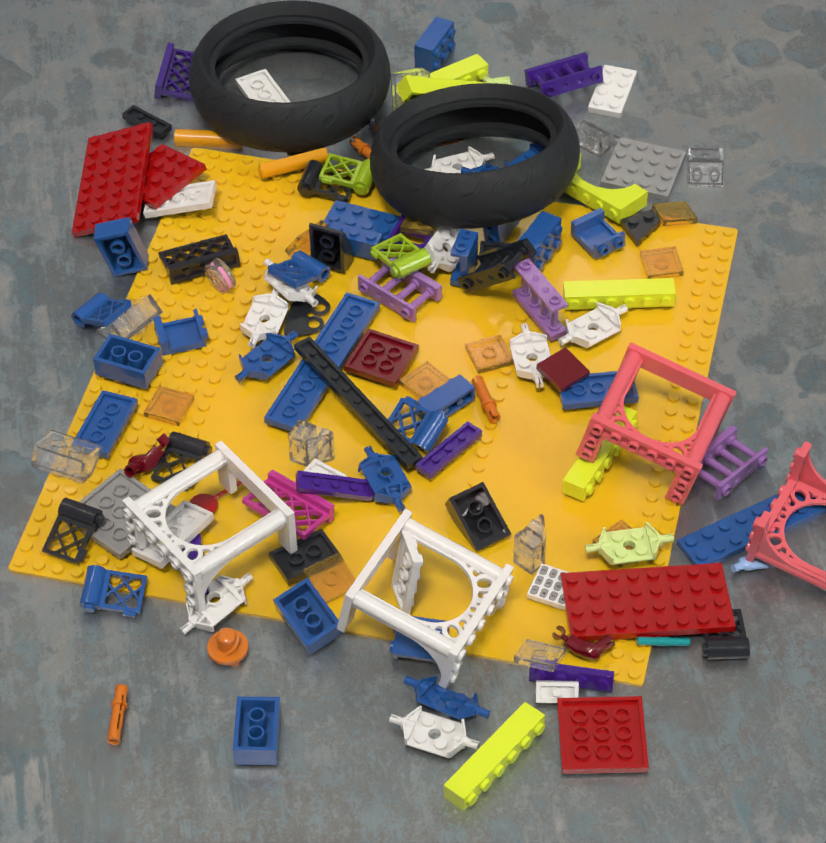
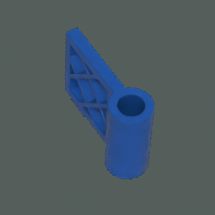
[268,250,331,288]
[71,292,132,328]
[388,396,449,453]
[79,565,147,618]

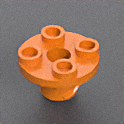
[207,628,249,667]

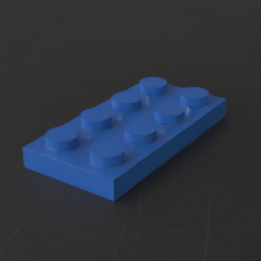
[323,200,401,241]
[559,371,639,410]
[71,390,138,459]

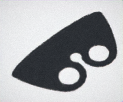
[284,293,330,336]

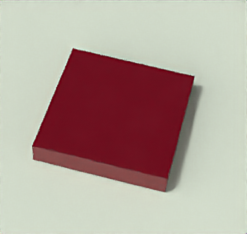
[536,347,590,393]

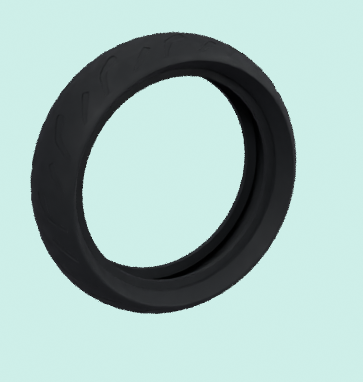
[189,0,391,153]
[370,83,580,229]

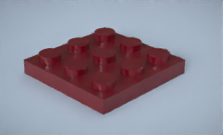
[344,328,419,388]

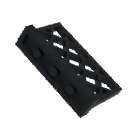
[158,234,240,284]

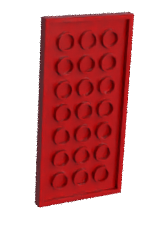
[71,122,153,238]
[560,563,736,641]

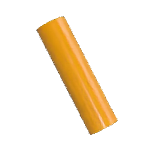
[174,129,243,149]
[257,147,328,179]

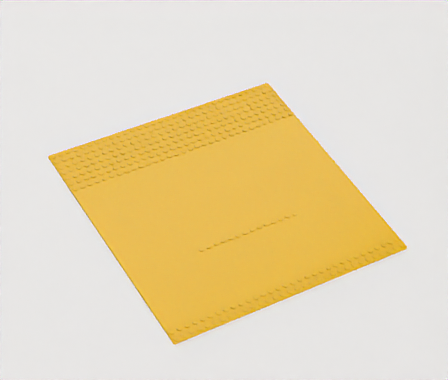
[8,148,738,687]

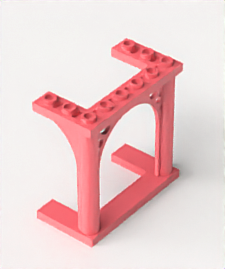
[575,342,737,506]
[745,441,826,591]

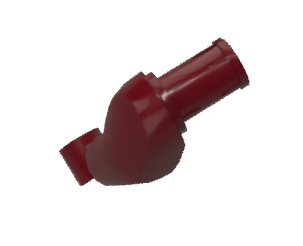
[124,433,169,477]
[552,626,615,661]

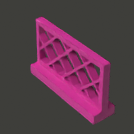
[242,469,335,540]

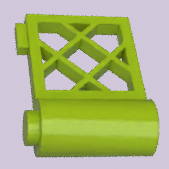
[319,153,373,195]
[370,233,431,279]

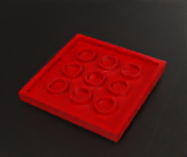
[142,144,207,210]
[557,696,649,774]

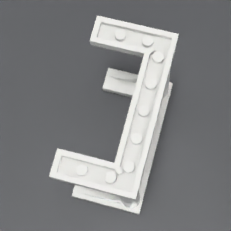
[122,441,297,613]
[337,509,514,689]

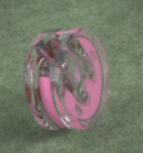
[204,258,236,294]

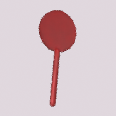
[190,481,242,514]

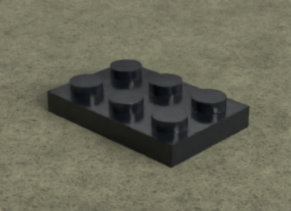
[269,529,342,585]

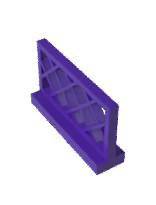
[154,43,194,102]

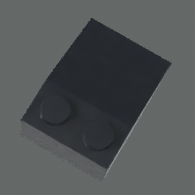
[309,223,353,273]
[445,482,511,552]

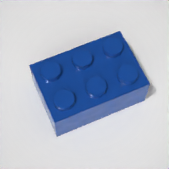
[414,17,456,75]
[518,211,563,271]
[94,217,149,277]
[93,334,163,389]
[273,577,343,656]
[233,696,281,765]

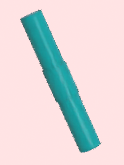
[636,637,690,646]

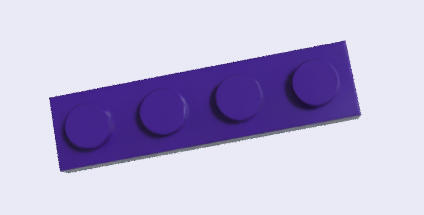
[415,421,482,479]
[296,470,374,501]
[529,660,615,692]

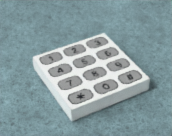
[527,564,567,611]

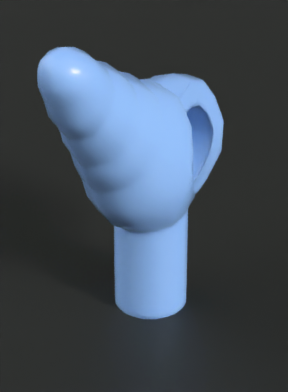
[730,556,770,573]

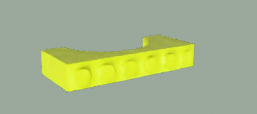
[564,153,648,224]

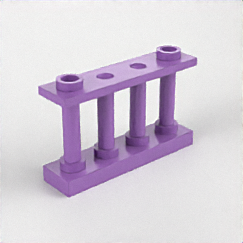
[358,257,442,322]
[512,258,568,342]
[698,425,768,501]

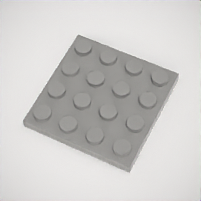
[600,137,686,202]
[74,469,176,560]

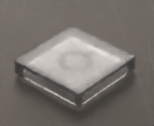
[513,639,566,672]

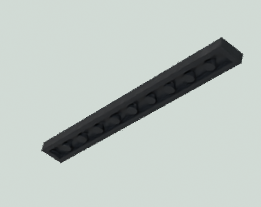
[294,336,423,470]

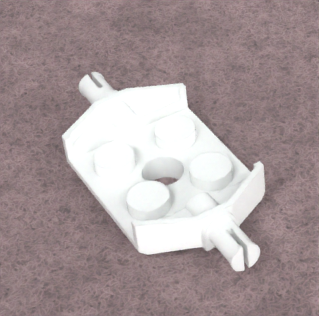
[424,146,495,173]
[424,227,460,273]
[264,259,318,307]
[240,287,289,348]
[558,302,628,348]
[510,323,551,388]
[179,573,253,635]
[389,706,480,759]

